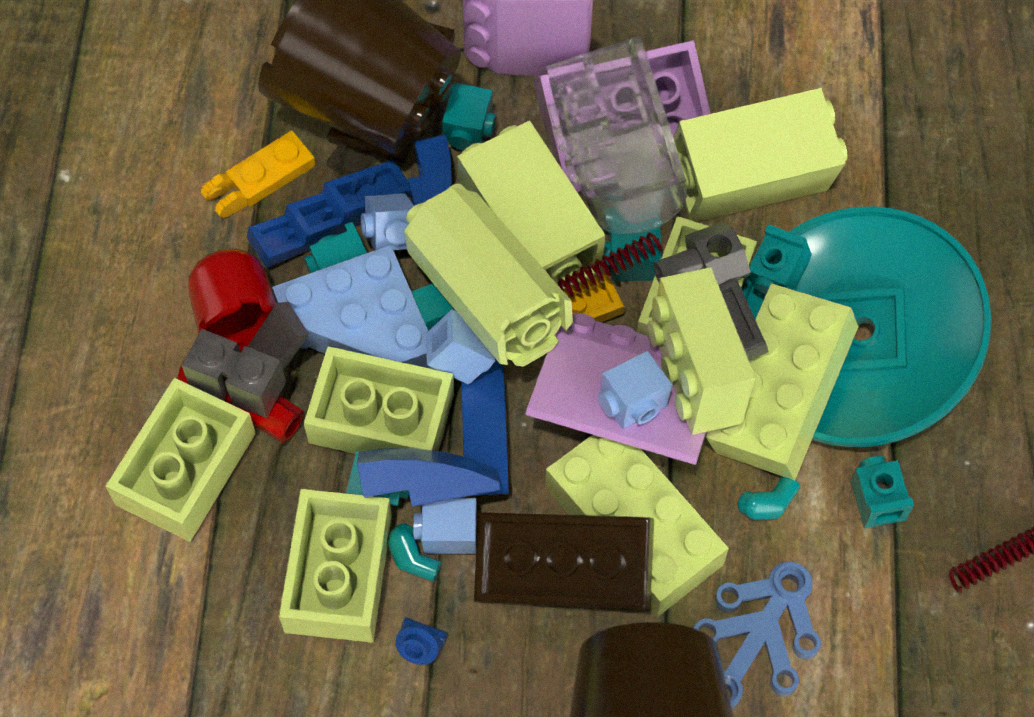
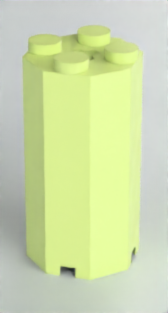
[404,184,573,367]

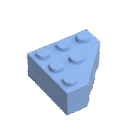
[272,245,436,370]

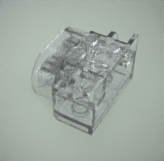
[546,36,688,234]

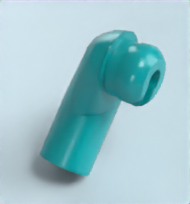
[737,476,800,520]
[388,523,442,582]

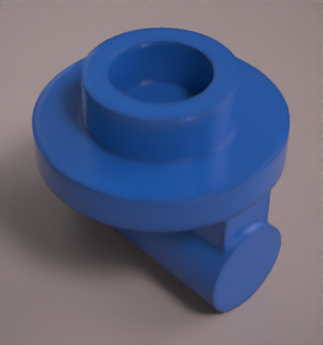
[395,617,448,665]

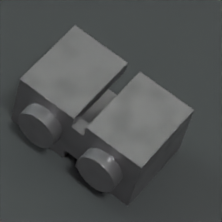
[182,329,286,418]

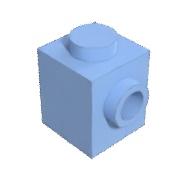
[361,193,414,250]
[426,309,495,385]
[598,351,672,429]
[414,498,477,554]

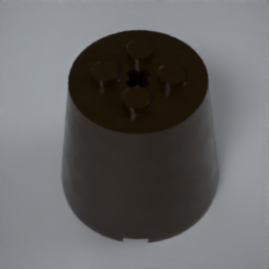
[258,0,461,155]
[570,622,733,717]

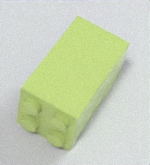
[668,88,847,222]
[457,120,606,289]

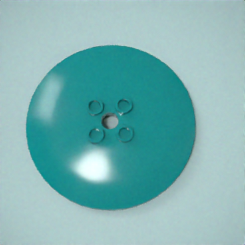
[742,206,992,447]

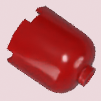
[188,249,277,352]

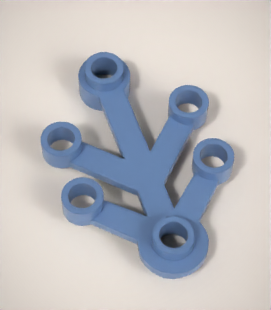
[694,562,821,709]

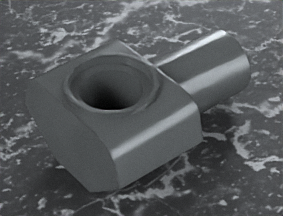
[653,221,751,285]

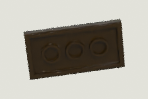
[474,512,654,609]

